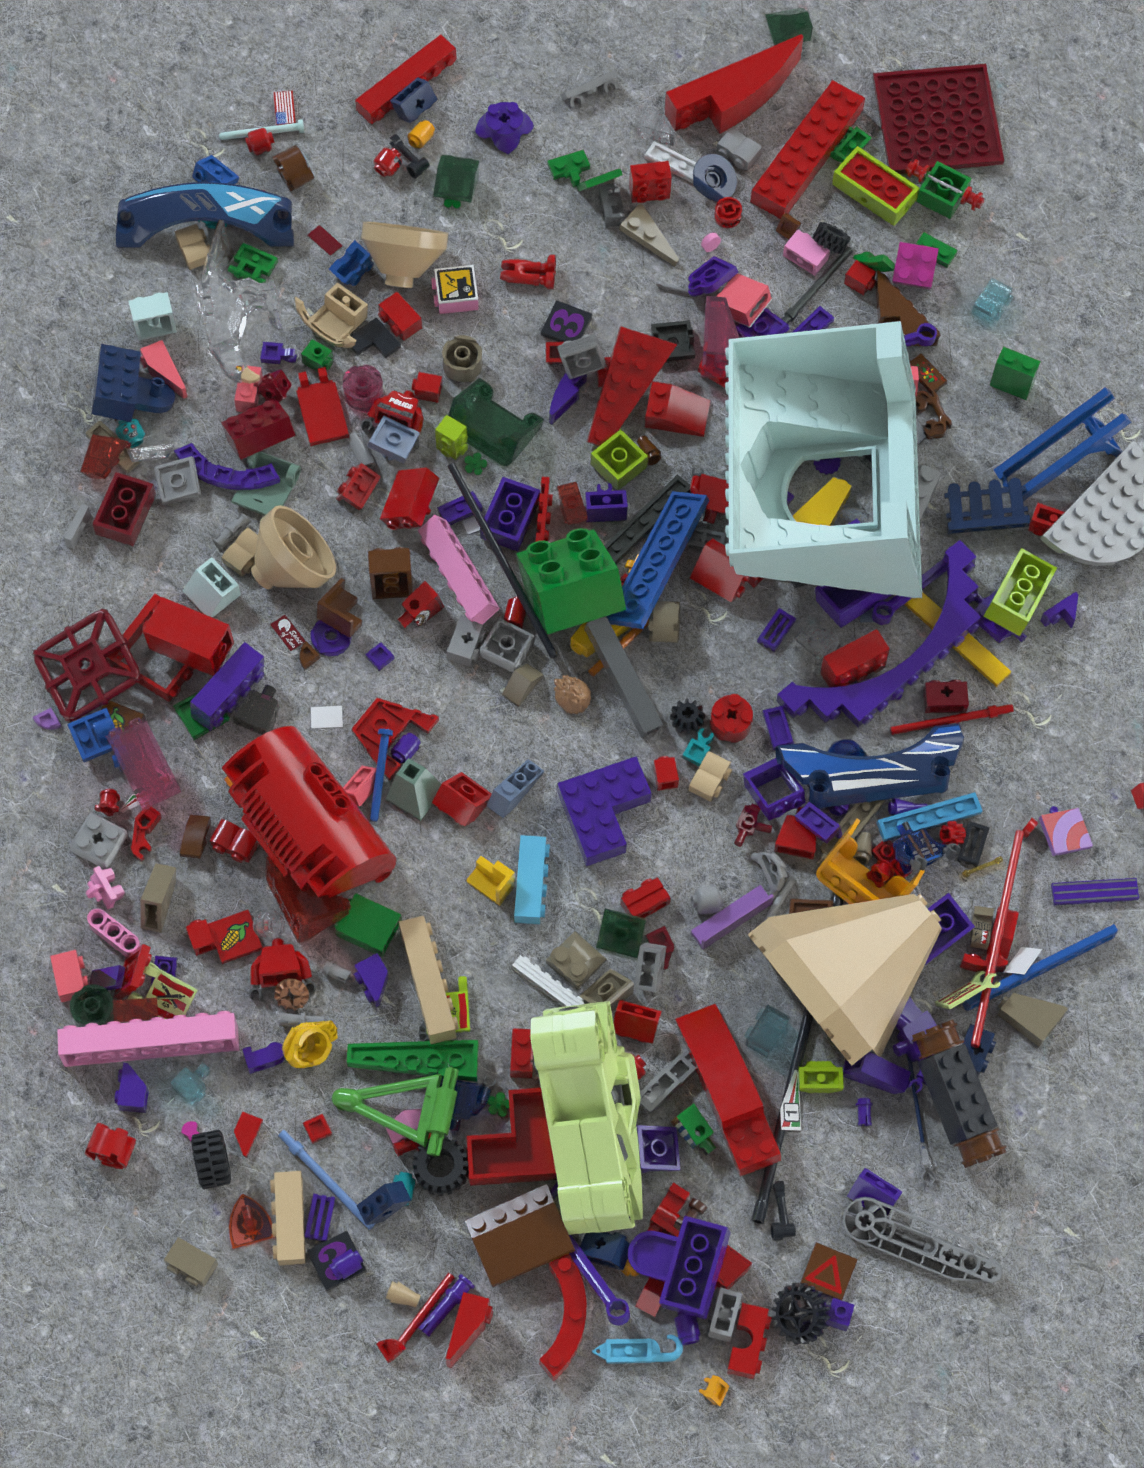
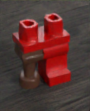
[647,1182,707,1237]

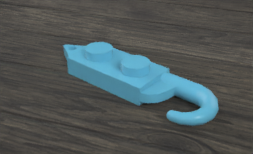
[592,1335,683,1364]

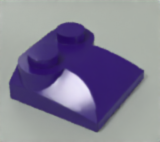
[636,1125,680,1173]

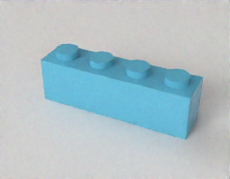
[514,835,550,924]

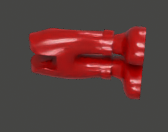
[500,254,556,289]

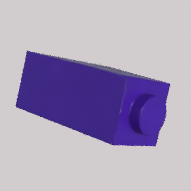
[843,1052,911,1094]

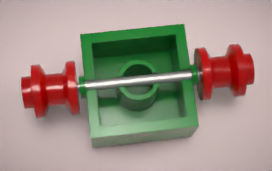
[905,159,985,219]

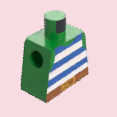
[670,1103,717,1155]

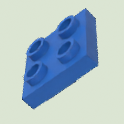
[67,708,122,763]

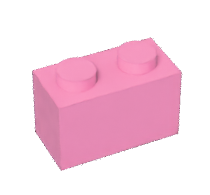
[783,230,830,276]

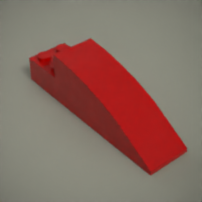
[664,34,803,134]
[675,1004,781,1177]

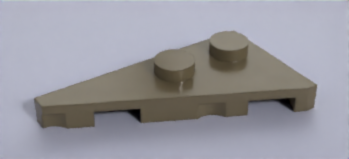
[619,203,679,267]

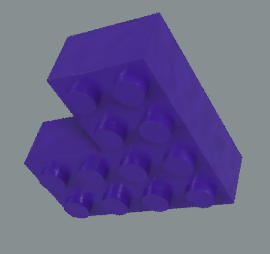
[815,519,892,628]
[557,756,651,867]

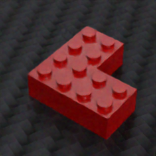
[467,1088,557,1186]

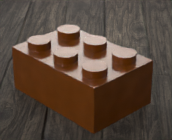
[368,547,413,600]

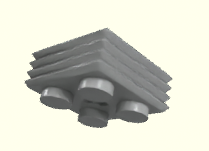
[557,334,607,379]
[480,618,534,672]
[69,813,128,869]

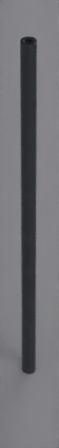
[447,463,558,659]

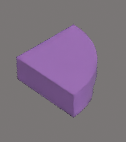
[32,708,61,730]

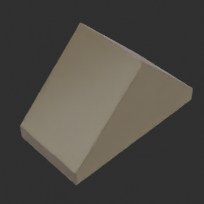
[502,663,544,707]

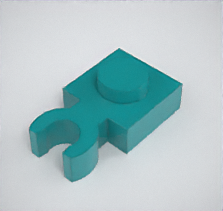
[682,728,714,767]

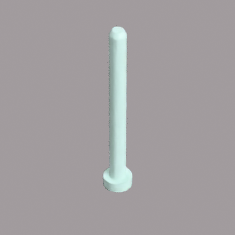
[219,119,305,140]

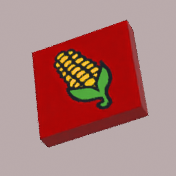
[208,909,262,964]

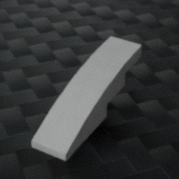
[640,1049,696,1114]

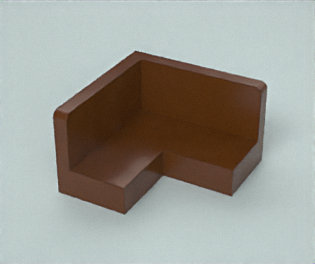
[316,578,362,638]

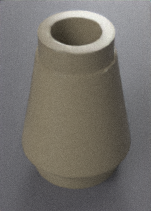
[853,832,872,865]

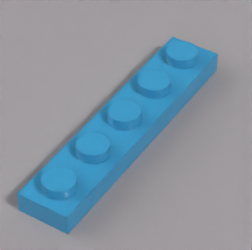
[876,792,983,842]

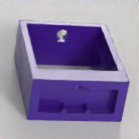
[743,758,806,821]

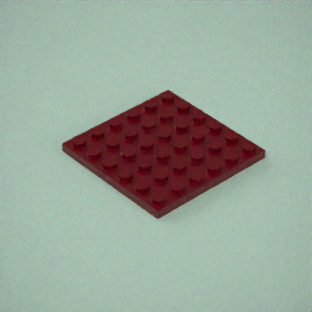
[872,63,1005,174]

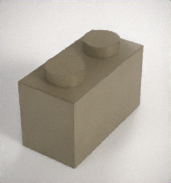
[164,1237,218,1287]

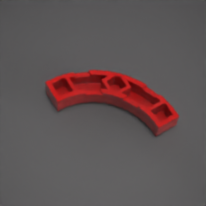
[539,1254,587,1382]

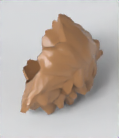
[554,675,591,714]

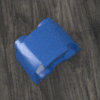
[329,240,374,286]

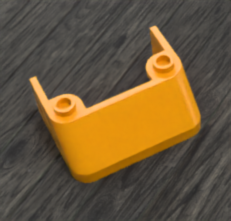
[816,818,925,904]

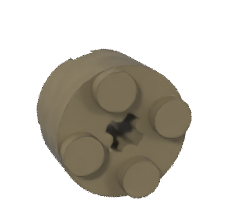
[442,335,483,382]
[649,601,680,643]

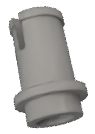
[322,961,351,984]

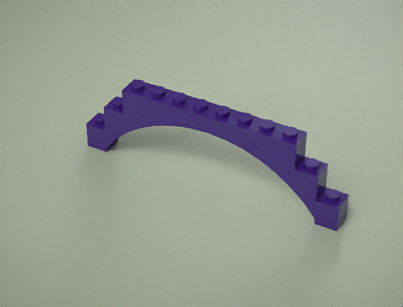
[776,540,981,728]

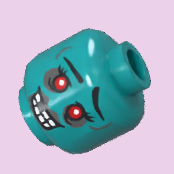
[115,419,145,448]

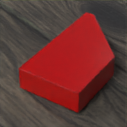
[234,1111,263,1158]

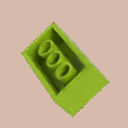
[984,548,1057,636]

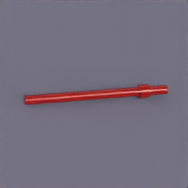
[890,704,1014,735]

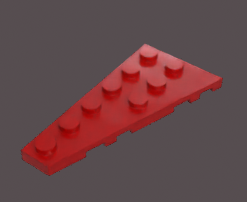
[586,326,678,446]

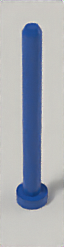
[370,729,393,822]

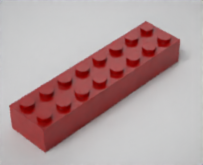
[750,80,865,219]

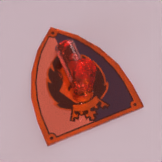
[229,1194,275,1249]

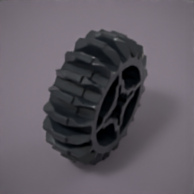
[771,1283,831,1345]

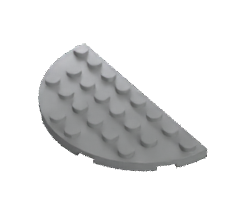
[1040,441,1144,566]

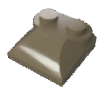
[546,931,607,990]

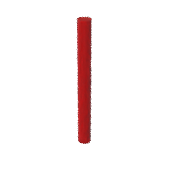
[398,1273,455,1346]

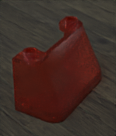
[265,856,351,943]

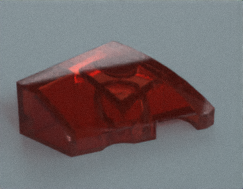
[80,435,131,480]

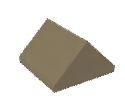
[579,969,634,1011]

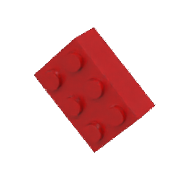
[820,629,890,688]

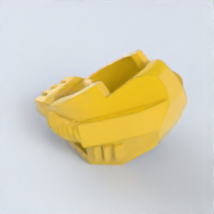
[282,1020,338,1068]

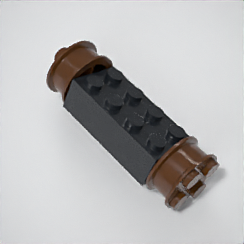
[912,1019,1007,1168]

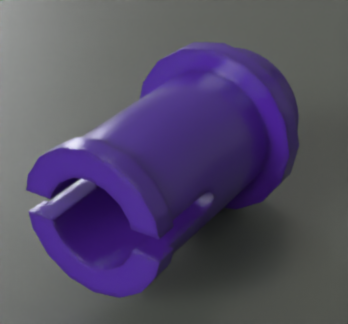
[855,1098,873,1126]

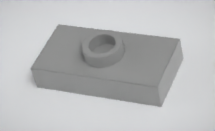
[64,504,91,549]

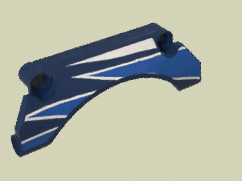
[775,723,964,809]

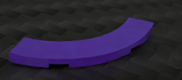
[174,443,280,490]

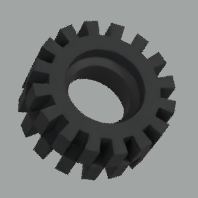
[812,222,851,254]

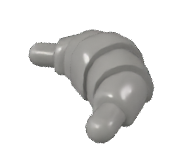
[751,852,787,900]

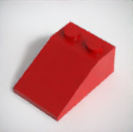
[645,381,710,437]
[446,1292,493,1368]

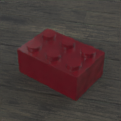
[221,398,296,460]
[92,472,156,547]

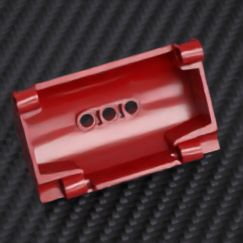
[222,726,397,898]

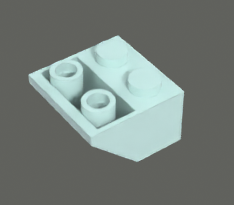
[183,557,241,618]

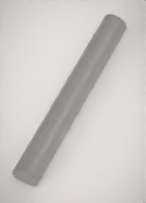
[761,876,796,923]

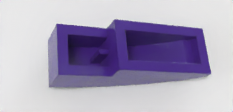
[549,373,587,425]

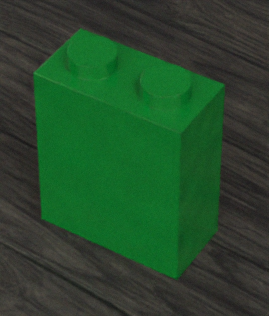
[989,346,1041,400]
[334,893,402,958]

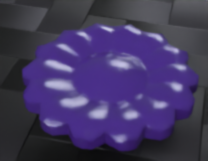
[813,458,841,475]

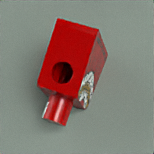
[397,581,444,628]

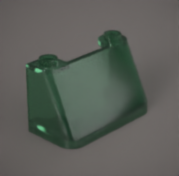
[448,378,544,466]

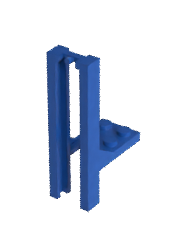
[994,387,1132,501]

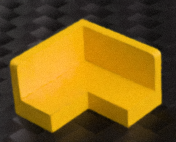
[466,856,515,906]

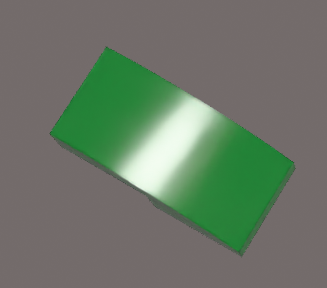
[853,251,895,272]

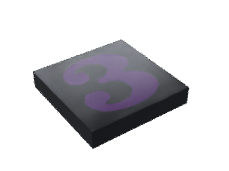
[541,300,593,342]
[307,1231,367,1292]

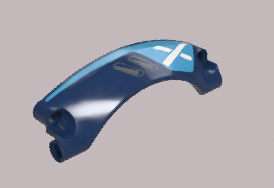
[116,182,294,248]

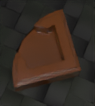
[299,641,320,671]

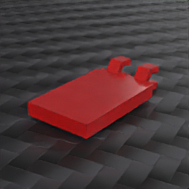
[296,367,349,447]

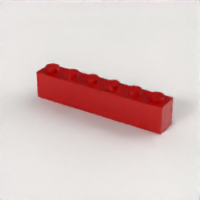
[355,34,457,125]

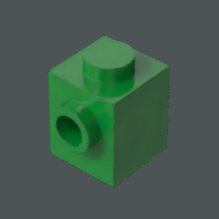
[301,339,334,372]

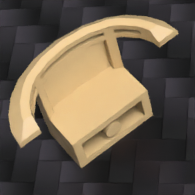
[295,282,368,348]

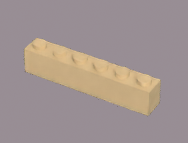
[399,915,459,1044]

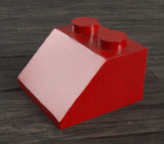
[432,772,492,827]

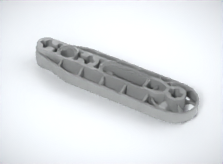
[843,1197,1003,1283]

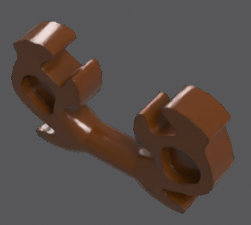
[916,391,952,440]

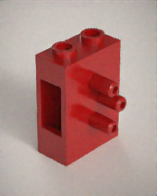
[380,467,440,530]

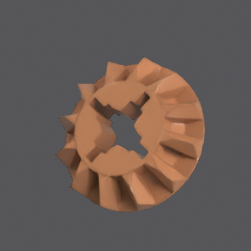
[274,979,309,1011]

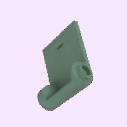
[231,451,301,516]

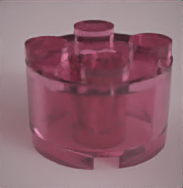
[343,364,384,413]

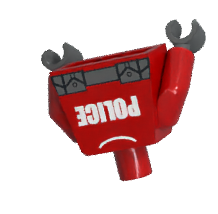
[361,390,424,450]

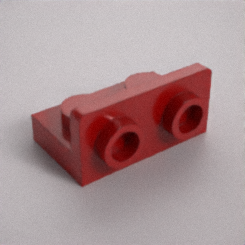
[336,463,381,510]

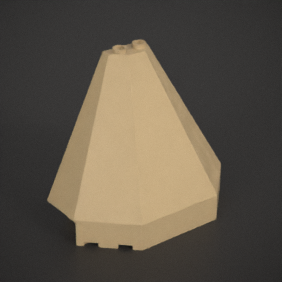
[748,894,942,1066]

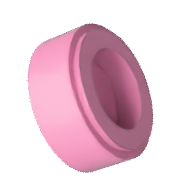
[701,233,721,252]

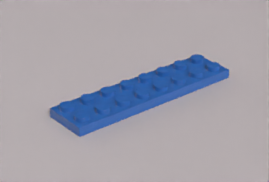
[606,491,710,629]

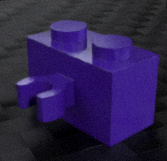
[585,483,628,523]

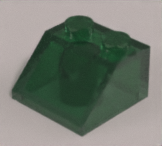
[433,155,480,203]

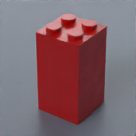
[142,597,234,676]

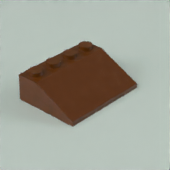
[465,1184,575,1287]

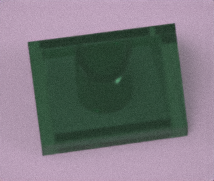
[596,908,647,958]

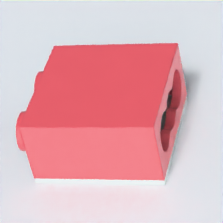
[714,273,772,327]

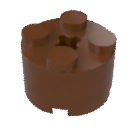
[272,145,314,192]

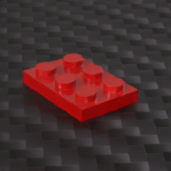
[113,944,152,1000]

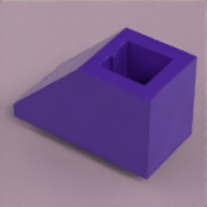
[353,953,389,1007]
[114,1062,149,1113]

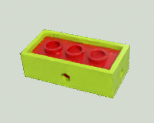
[832,146,920,226]

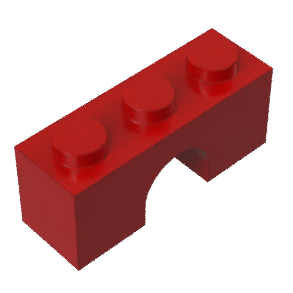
[727,1303,772,1379]

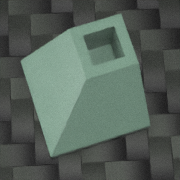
[386,758,441,821]

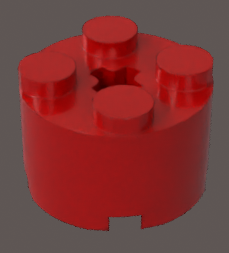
[710,694,753,743]
[84,1123,136,1169]

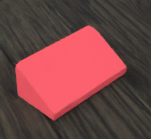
[343,766,376,806]

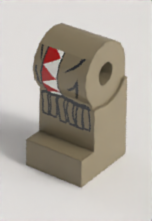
[970,906,994,949]

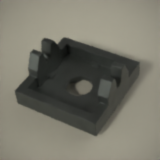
[651,320,696,361]

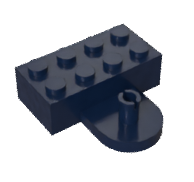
[91,344,175,422]

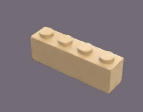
[270,1171,306,1265]

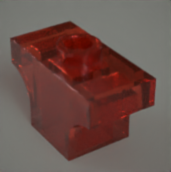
[557,482,588,525]
[113,998,158,1022]

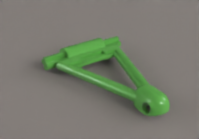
[332,1067,459,1157]

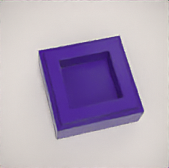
[365,642,395,671]

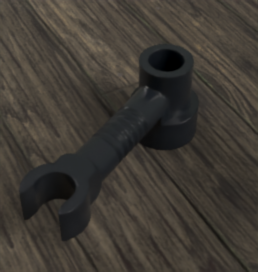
[389,134,430,179]
[770,1181,796,1241]

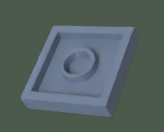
[367,416,420,464]

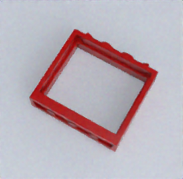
[106,593,195,702]

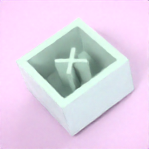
[129,292,177,341]

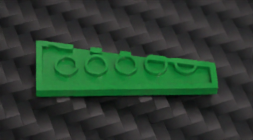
[347,1040,479,1082]

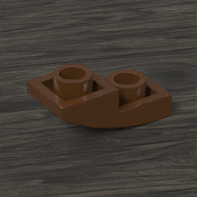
[180,814,211,859]

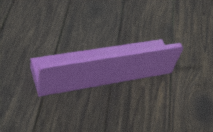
[691,885,774,950]

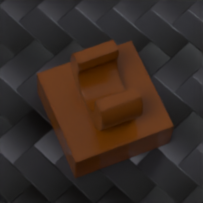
[776,213,802,240]

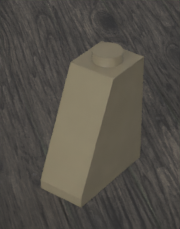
[141,863,176,933]
[998,993,1068,1047]

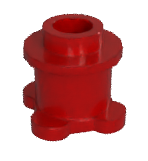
[94,788,120,816]
[866,859,895,888]

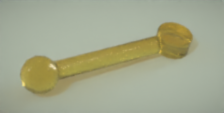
[962,856,1003,878]

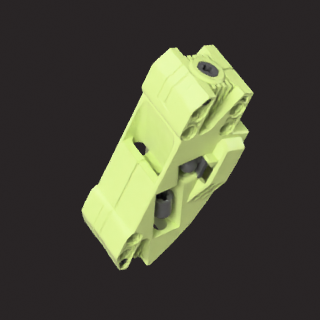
[531,1001,643,1235]

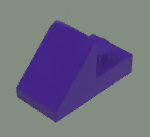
[1040,592,1078,628]

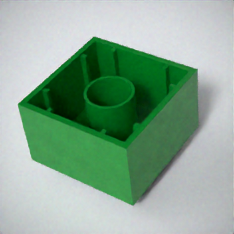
[516,528,626,634]

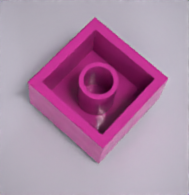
[892,242,939,290]

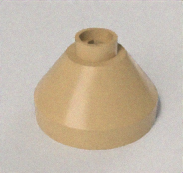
[361,221,449,288]
[251,505,336,589]

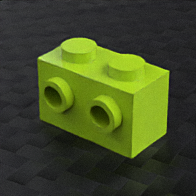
[435,415,468,460]

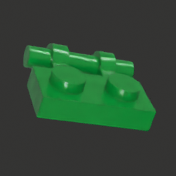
[228,243,278,287]

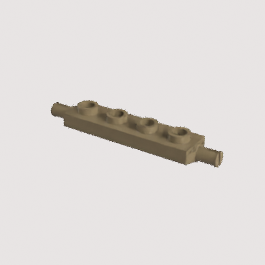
[816,799,887,866]

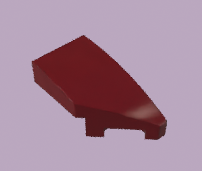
[644,926,675,970]

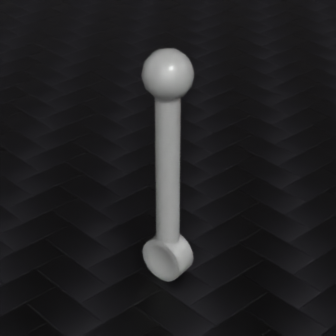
[656,281,692,297]

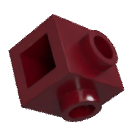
[257,369,292,402]

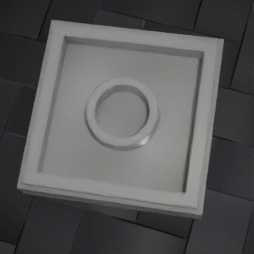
[154,456,201,506]

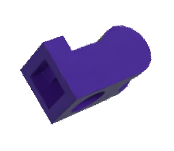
[242,1042,285,1074]

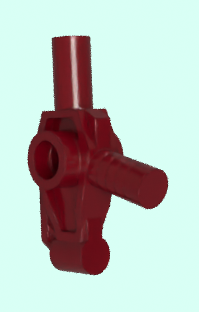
[734,803,772,847]

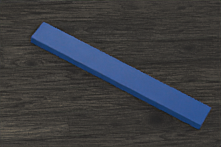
[962,924,1118,1011]

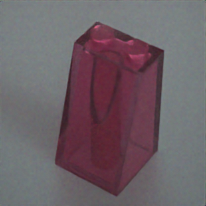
[701,296,739,379]
[105,717,181,810]

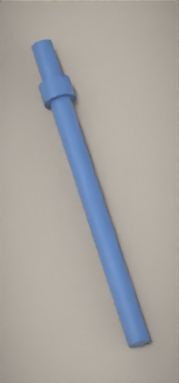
[278,1130,375,1230]

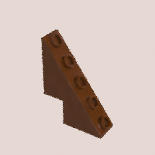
[875,271,941,347]

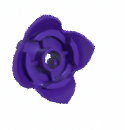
[475,102,534,154]

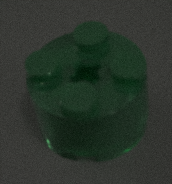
[70,984,117,1027]

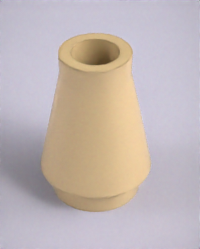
[386,1281,421,1308]

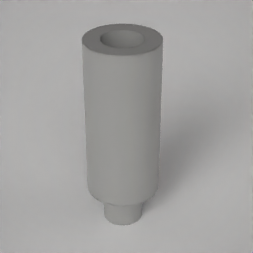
[350,432,376,469]

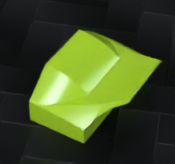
[799,1061,844,1093]

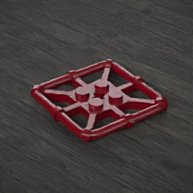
[32,608,141,723]

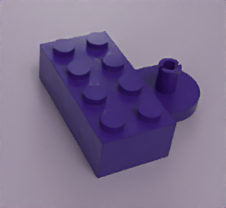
[628,1216,731,1320]

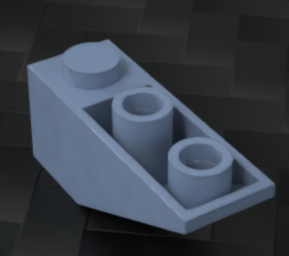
[487,759,544,818]

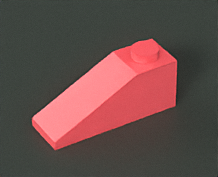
[140,340,187,398]

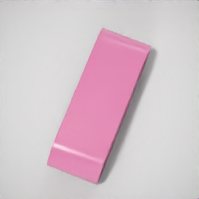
[87,909,141,957]

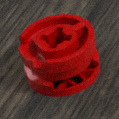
[714,197,742,228]

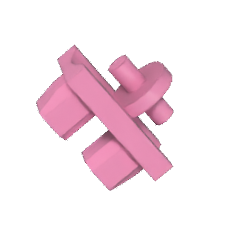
[86,866,125,910]

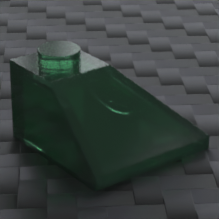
[765,7,813,46]

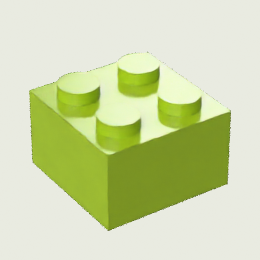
[590,429,648,490]

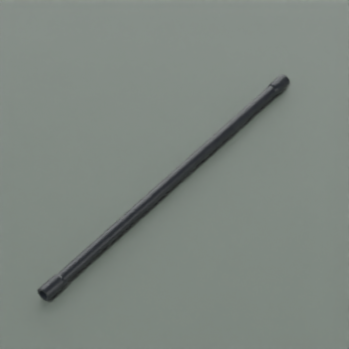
[751,894,843,1224]

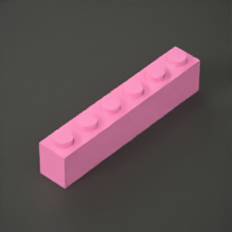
[418,515,500,625]

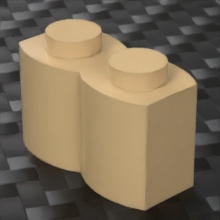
[174,223,213,270]
[222,528,258,576]
[689,751,732,802]

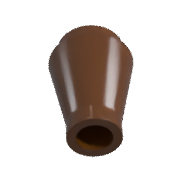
[637,436,661,466]

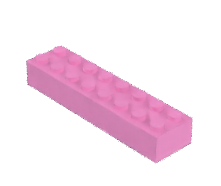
[57,1011,239,1067]

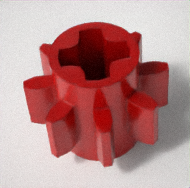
[940,821,966,845]

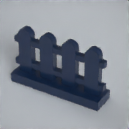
[944,478,1030,534]

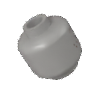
[691,886,723,914]

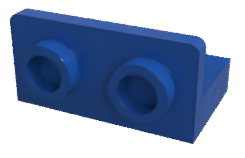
[192,155,239,184]

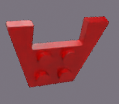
[352,698,439,781]

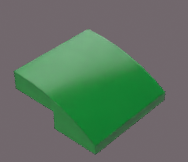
[830,126,872,163]

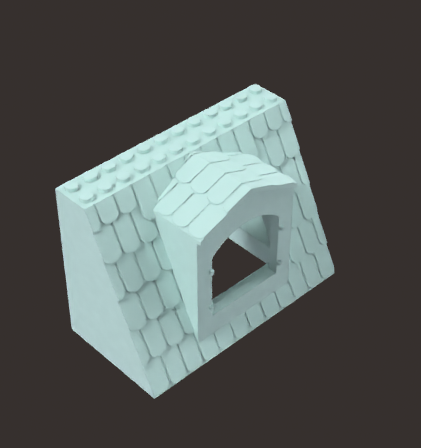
[725,321,922,598]

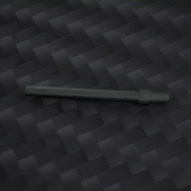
[782,247,853,324]

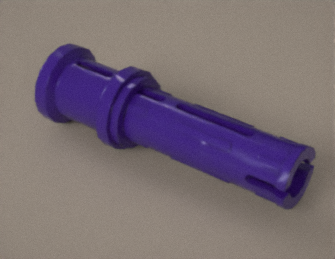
[418,1274,475,1337]

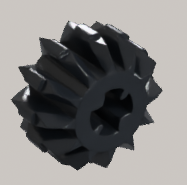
[670,698,705,735]

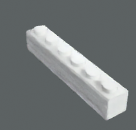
[512,955,584,1007]

